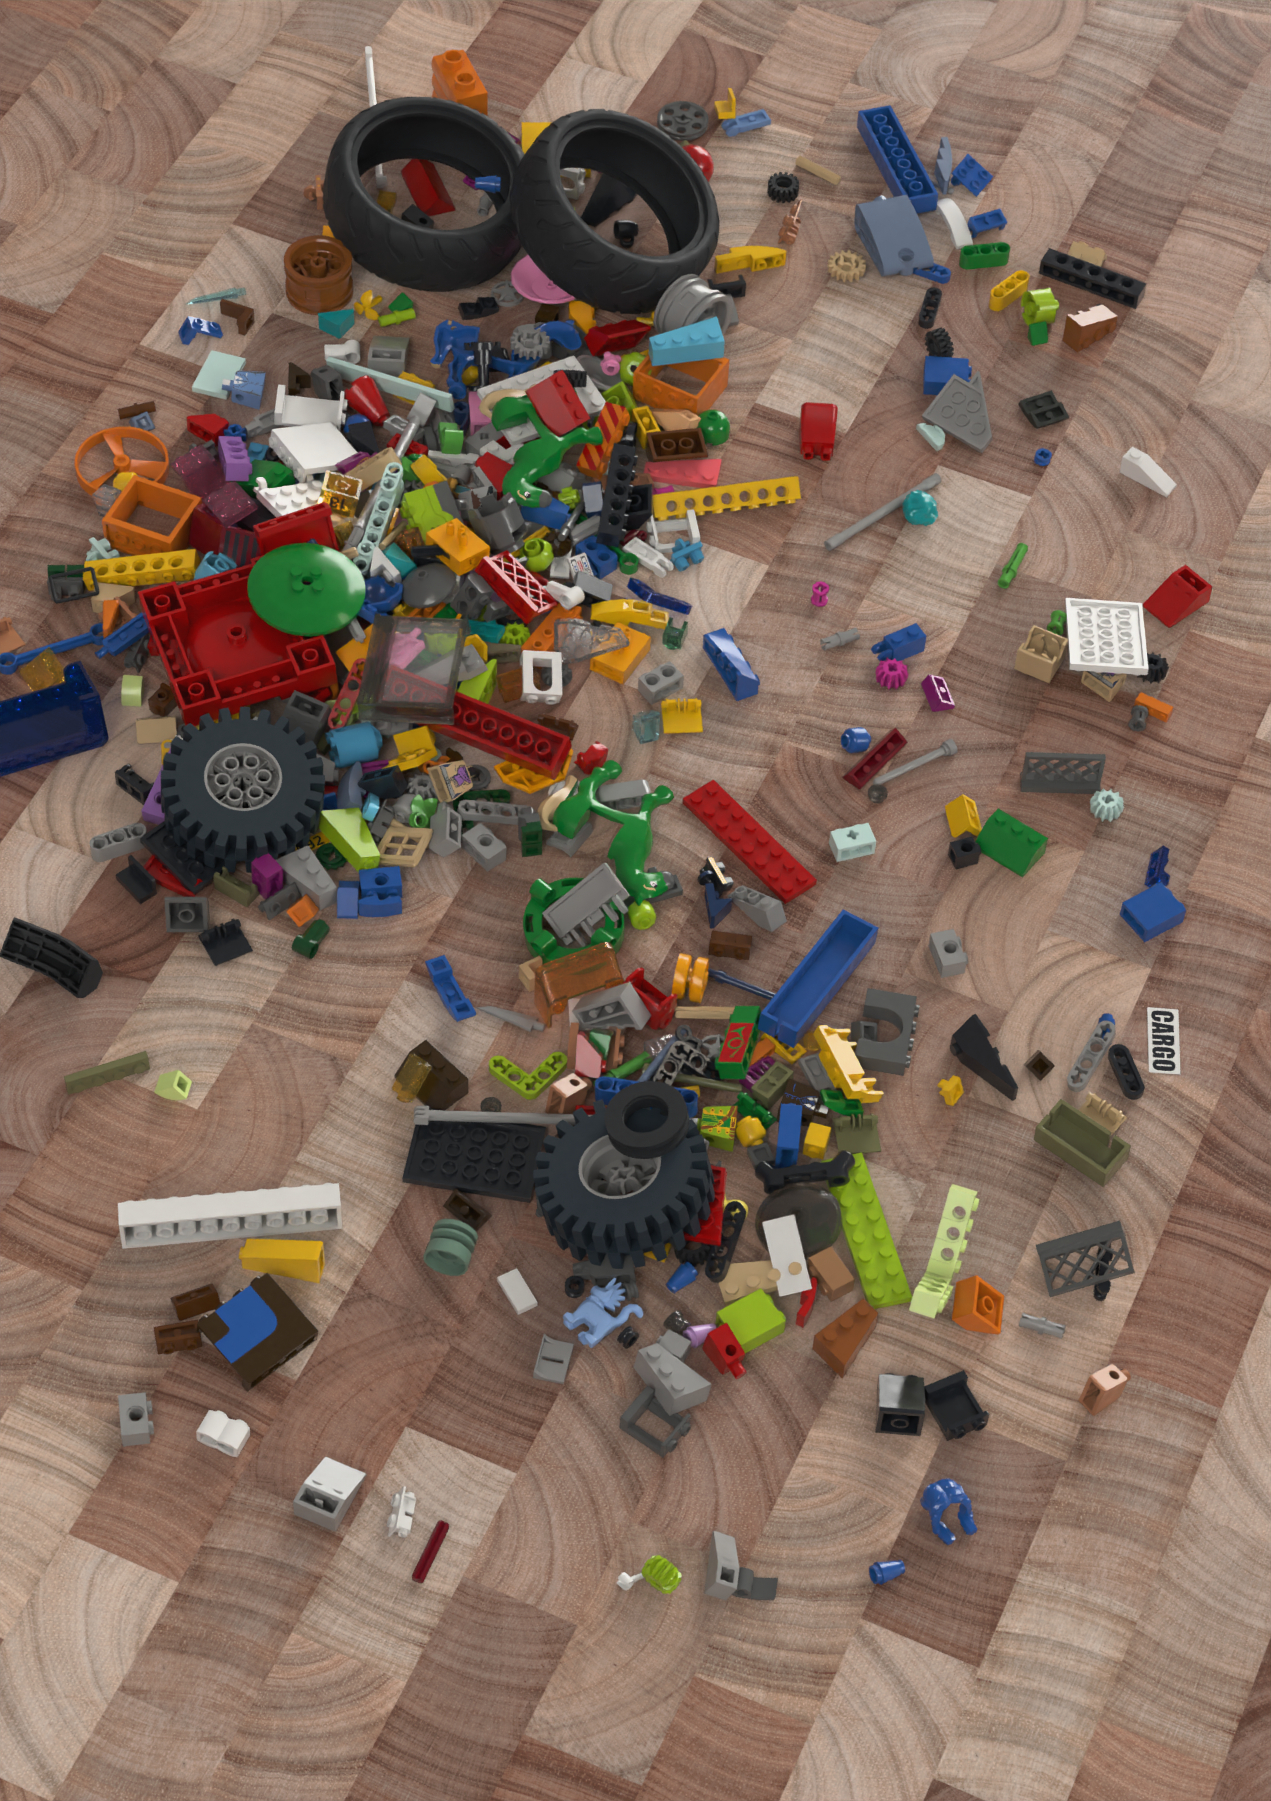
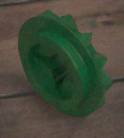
[315,843,348,871]

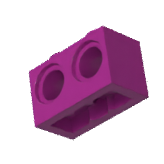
[251,853,283,900]

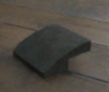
[1018,390,1069,429]

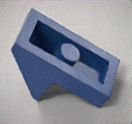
[337,881,360,919]

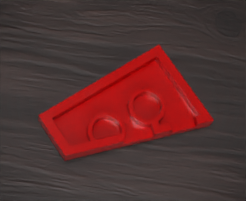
[143,855,202,897]

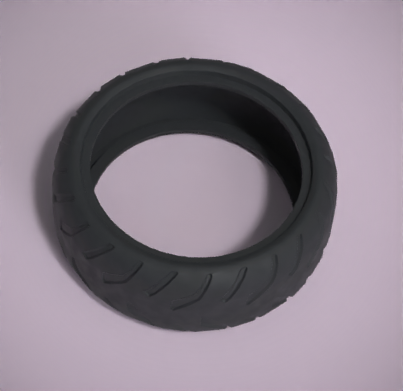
[323,97,525,292]
[510,109,720,314]

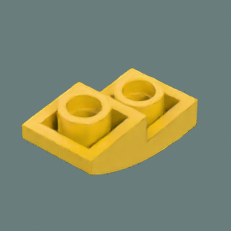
[410,454,447,485]

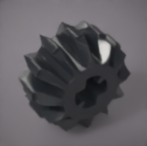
[1137,652,1169,684]

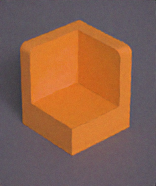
[286,893,319,927]

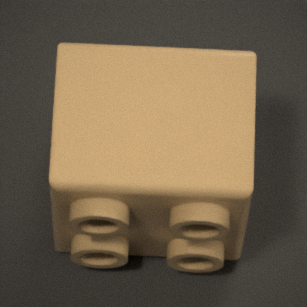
[1014,625,1069,683]

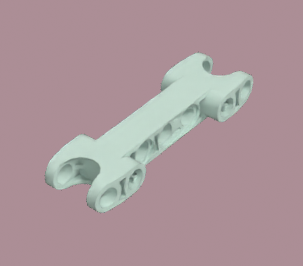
[353,462,404,579]

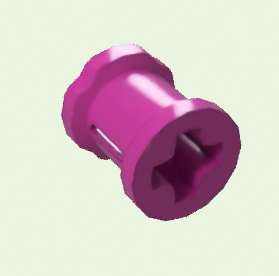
[811,581,829,607]

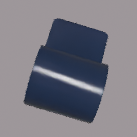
[453,401,470,439]

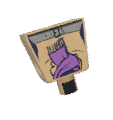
[1081,671,1127,702]
[427,760,476,803]

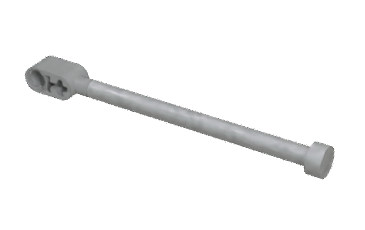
[348,392,436,539]

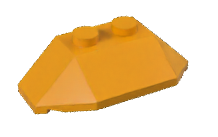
[494,748,573,794]

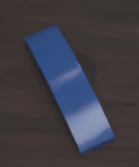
[425,955,476,1022]

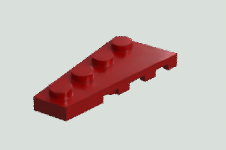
[683,1165,727,1246]

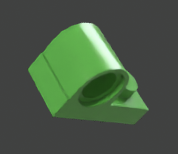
[438,422,463,454]

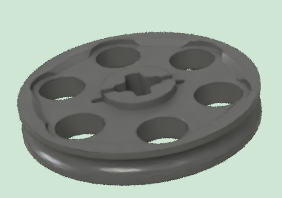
[657,101,708,141]

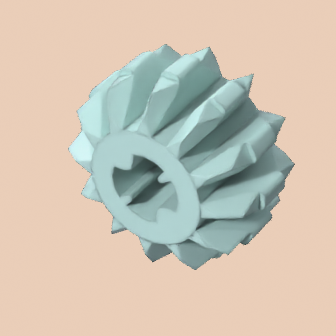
[1090,788,1124,822]

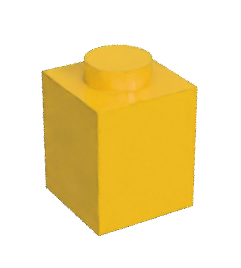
[803,1122,831,1160]

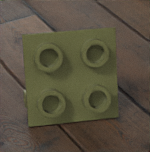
[833,1113,881,1154]

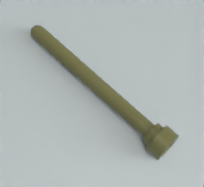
[642,1063,743,1093]

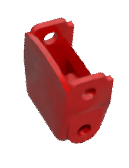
[623,967,678,1030]

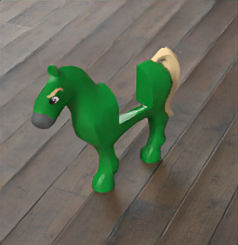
[479,383,603,508]
[537,760,675,906]

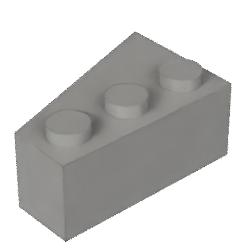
[276,846,337,910]
[572,982,651,1030]
[634,1343,712,1416]

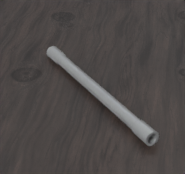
[824,473,941,551]

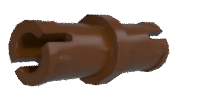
[118,401,156,420]

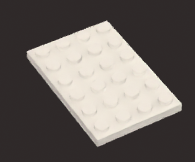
[477,355,606,447]
[1065,598,1148,676]

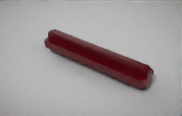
[412,1520,449,1584]

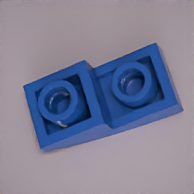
[357,895,402,917]

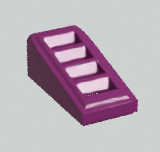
[739,1056,776,1093]

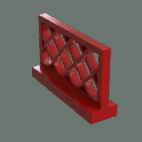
[474,550,559,624]

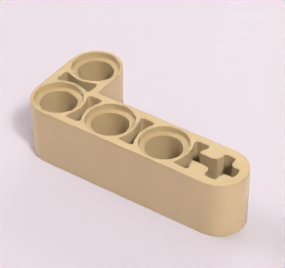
[326,447,402,502]

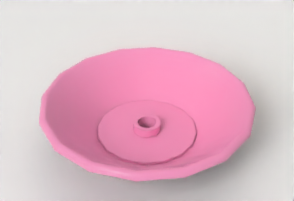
[511,255,576,304]

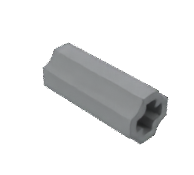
[569,515,600,546]

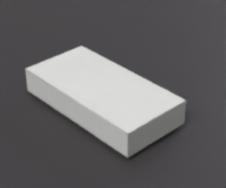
[497,1268,538,1315]

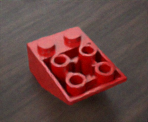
[1142,565,1213,628]

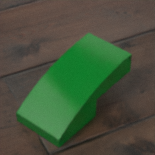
[820,1089,864,1118]

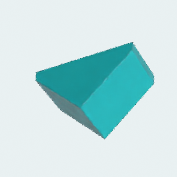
[318,309,355,339]

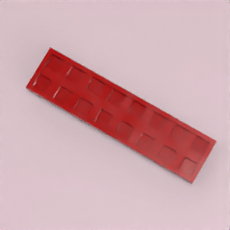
[682,779,817,904]

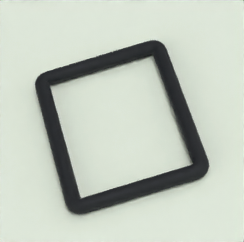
[49,567,99,604]

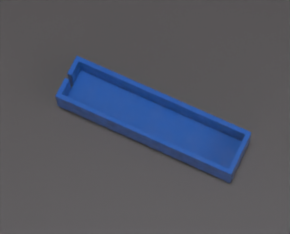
[758,909,878,1048]

